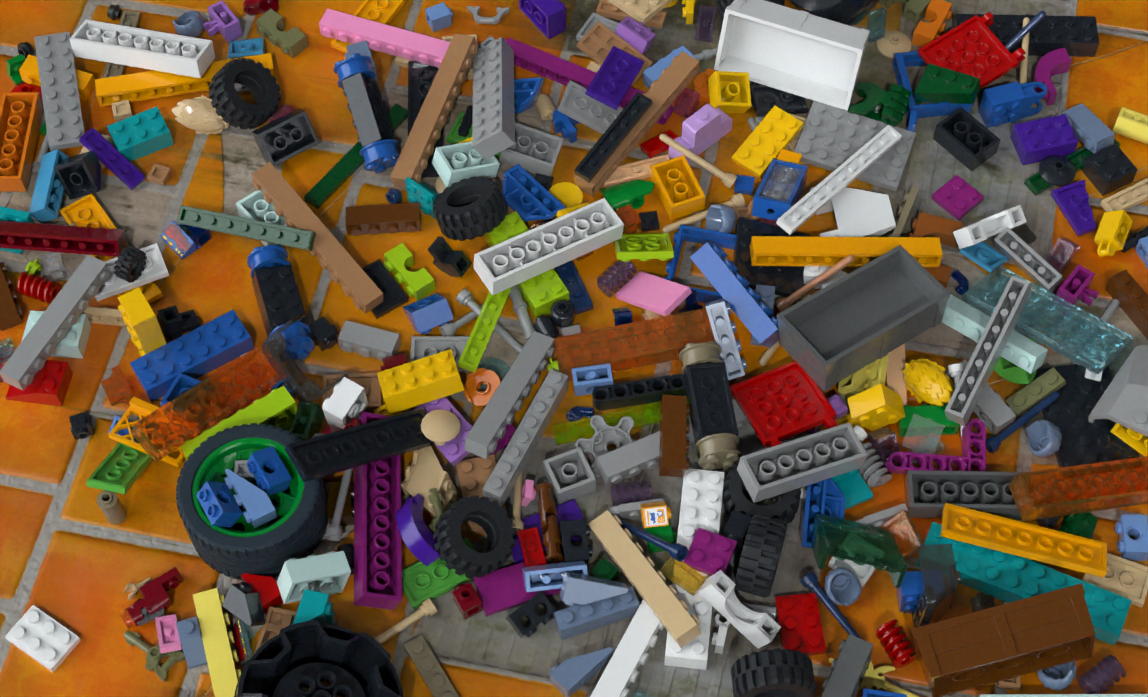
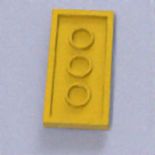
[731,105,804,179]

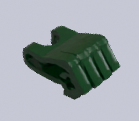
[848,82,911,127]

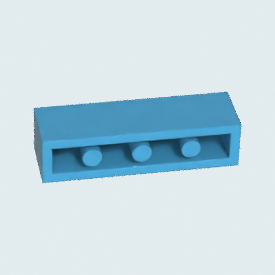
[29,149,69,223]

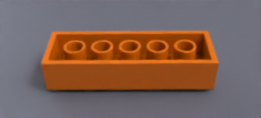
[0,92,43,192]

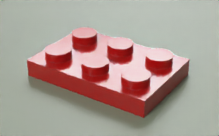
[774,593,826,656]

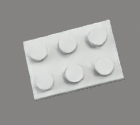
[5,605,81,672]

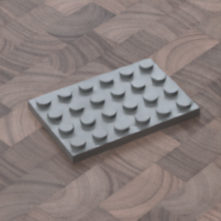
[794,101,916,192]

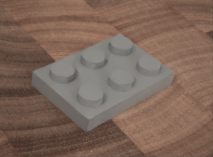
[410,336,469,373]

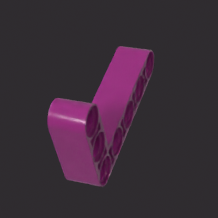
[884,419,986,474]

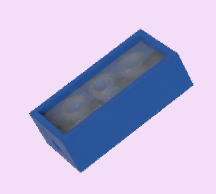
[752,159,808,221]

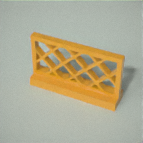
[109,396,203,467]

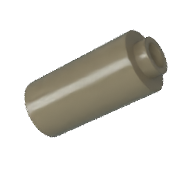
[97,490,127,525]

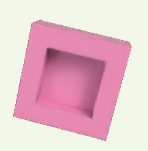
[521,479,536,507]

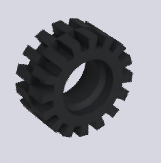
[114,246,147,283]

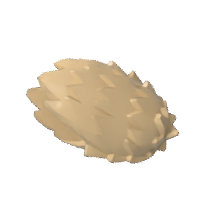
[172,95,229,135]

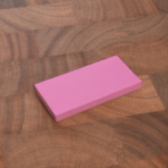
[615,271,692,317]

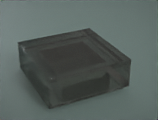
[1012,224,1036,245]

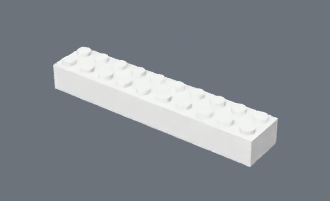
[664,469,725,670]

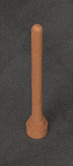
[774,255,854,312]

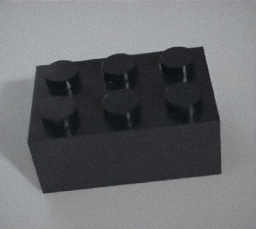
[933,107,1001,171]
[252,108,320,166]

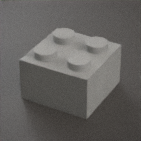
[543,447,596,504]

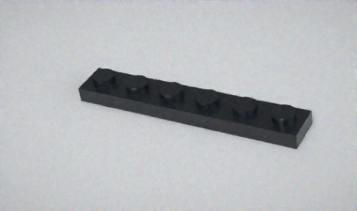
[574,92,652,183]

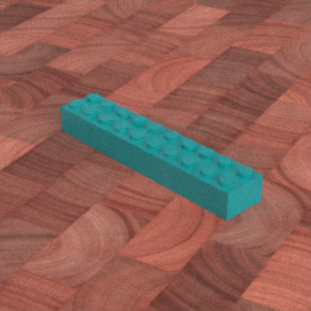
[916,522,1132,645]

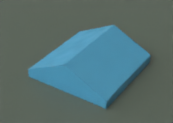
[228,37,265,59]
[960,241,1008,274]

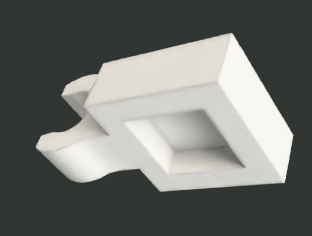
[712,614,730,654]

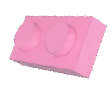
[155,614,182,654]

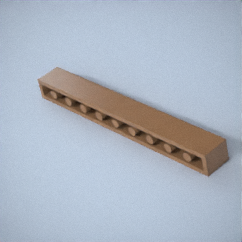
[390,33,478,189]
[574,51,700,197]
[251,162,383,314]

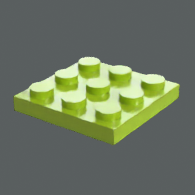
[614,233,674,262]

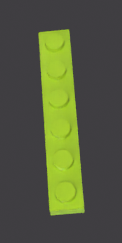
[457,287,512,373]

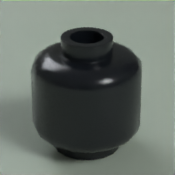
[550,300,575,328]

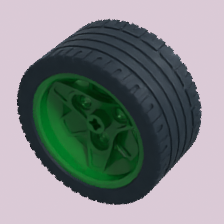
[176,423,328,580]

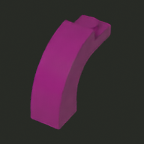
[1032,48,1071,106]

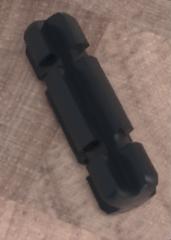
[458,105,473,137]

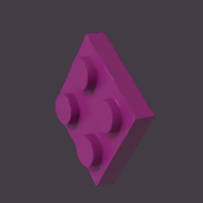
[931,175,984,221]
[683,527,737,576]

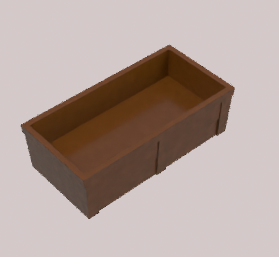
[911,583,1095,697]

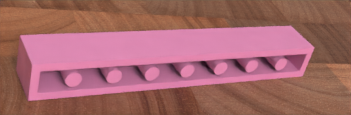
[319,9,451,68]

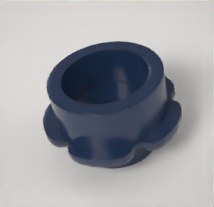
[385,188,402,204]

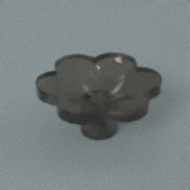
[970,592,996,612]

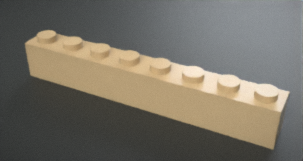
[588,510,702,648]

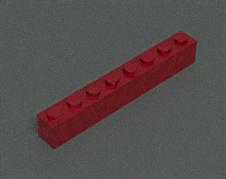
[0,221,127,257]

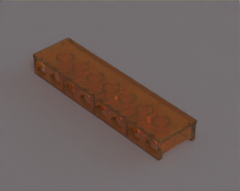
[131,347,282,463]

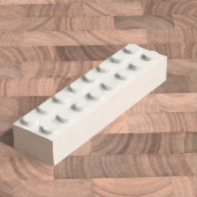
[69,19,215,78]
[474,198,624,295]

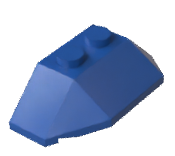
[514,77,544,114]
[502,164,566,221]
[799,478,845,550]

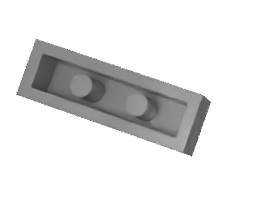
[338,320,401,362]

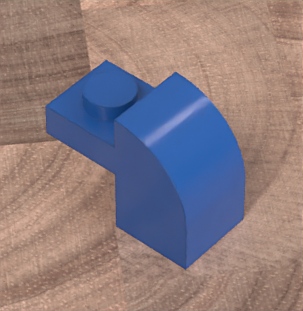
[553,107,580,143]

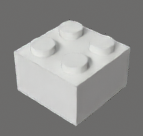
[322,377,368,429]

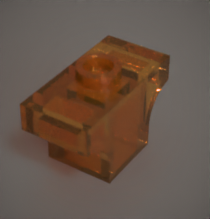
[101,365,134,407]

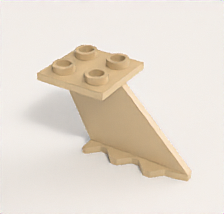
[401,446,458,517]

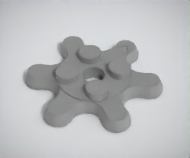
[575,415,635,478]

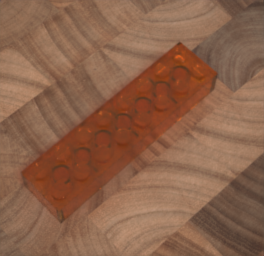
[554,308,712,381]
[1008,456,1148,521]

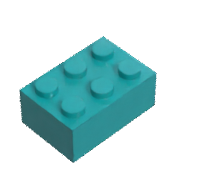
[107,106,174,162]

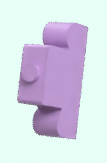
[668,104,733,163]

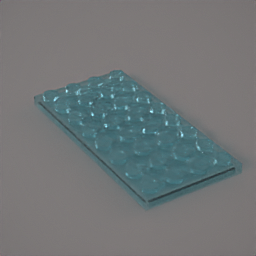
[962,266,1134,374]

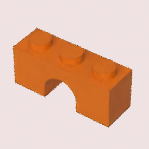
[911,0,953,47]

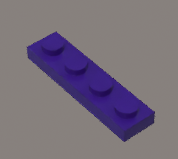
[79,128,146,190]

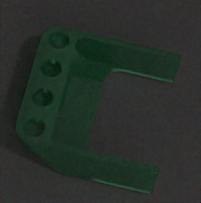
[811,514,907,588]

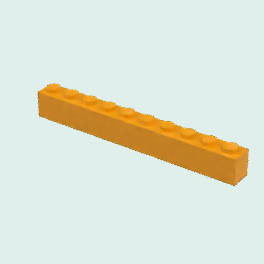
[95,53,275,107]
[750,236,943,267]

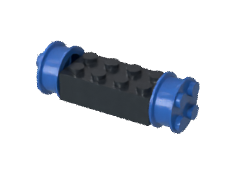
[333,53,400,174]
[247,245,314,362]

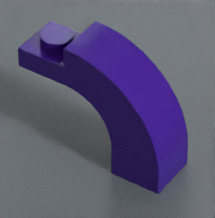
[396,493,440,566]

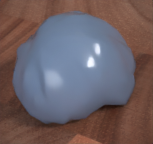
[172,10,205,38]
[705,204,736,234]
[1026,420,1062,457]
[824,567,862,606]
[1038,661,1077,690]

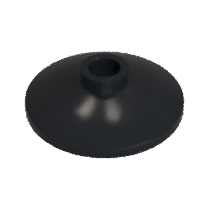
[1039,155,1076,186]

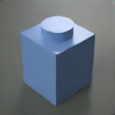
[425,2,453,32]

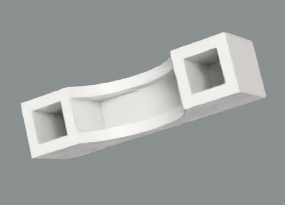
[953,205,1027,249]
[698,570,781,648]

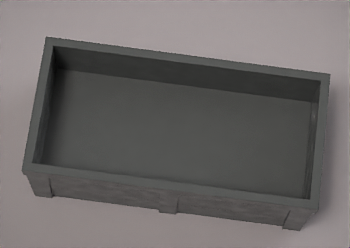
[777,245,951,392]

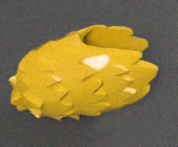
[902,359,955,406]

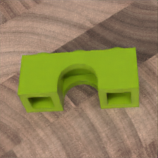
[384,243,436,301]

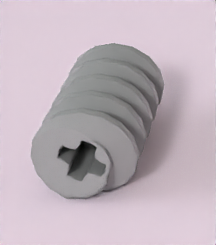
[859,443,892,488]

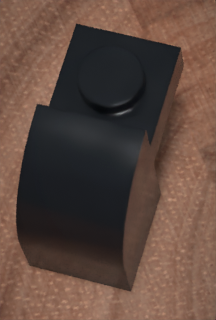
[428,236,472,277]
[157,305,200,339]

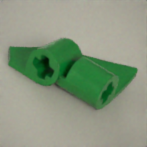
[599,179,655,212]

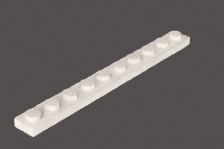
[776,125,902,235]

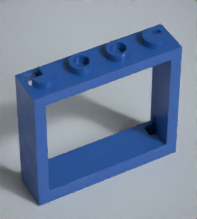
[892,51,974,120]
[664,225,736,308]

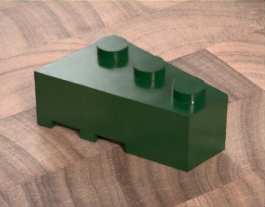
[915,63,981,104]

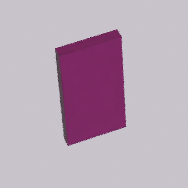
[474,555,561,616]

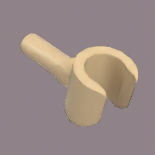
[123,577,152,600]

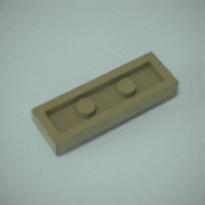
[1006,367,1066,418]

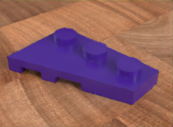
[1051,179,1096,236]

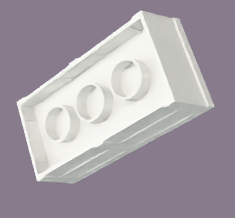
[714,0,870,111]

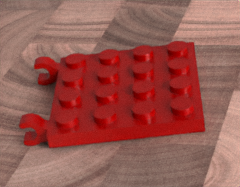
[918,12,1026,89]
[729,361,838,447]

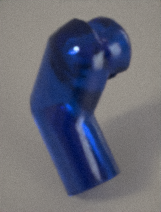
[951,269,969,295]
[685,289,703,315]
[566,406,595,423]

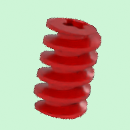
[17,271,61,304]
[876,619,917,668]

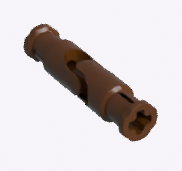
[535,483,564,564]

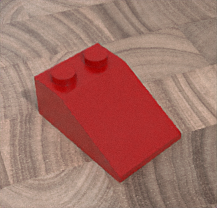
[6,360,73,406]

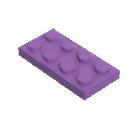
[409,397,472,466]

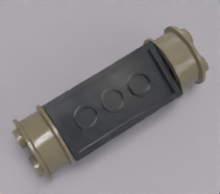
[679,341,742,471]

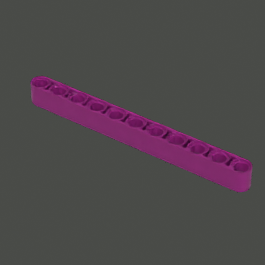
[505,38,674,125]

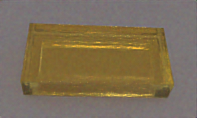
[660,557,706,596]

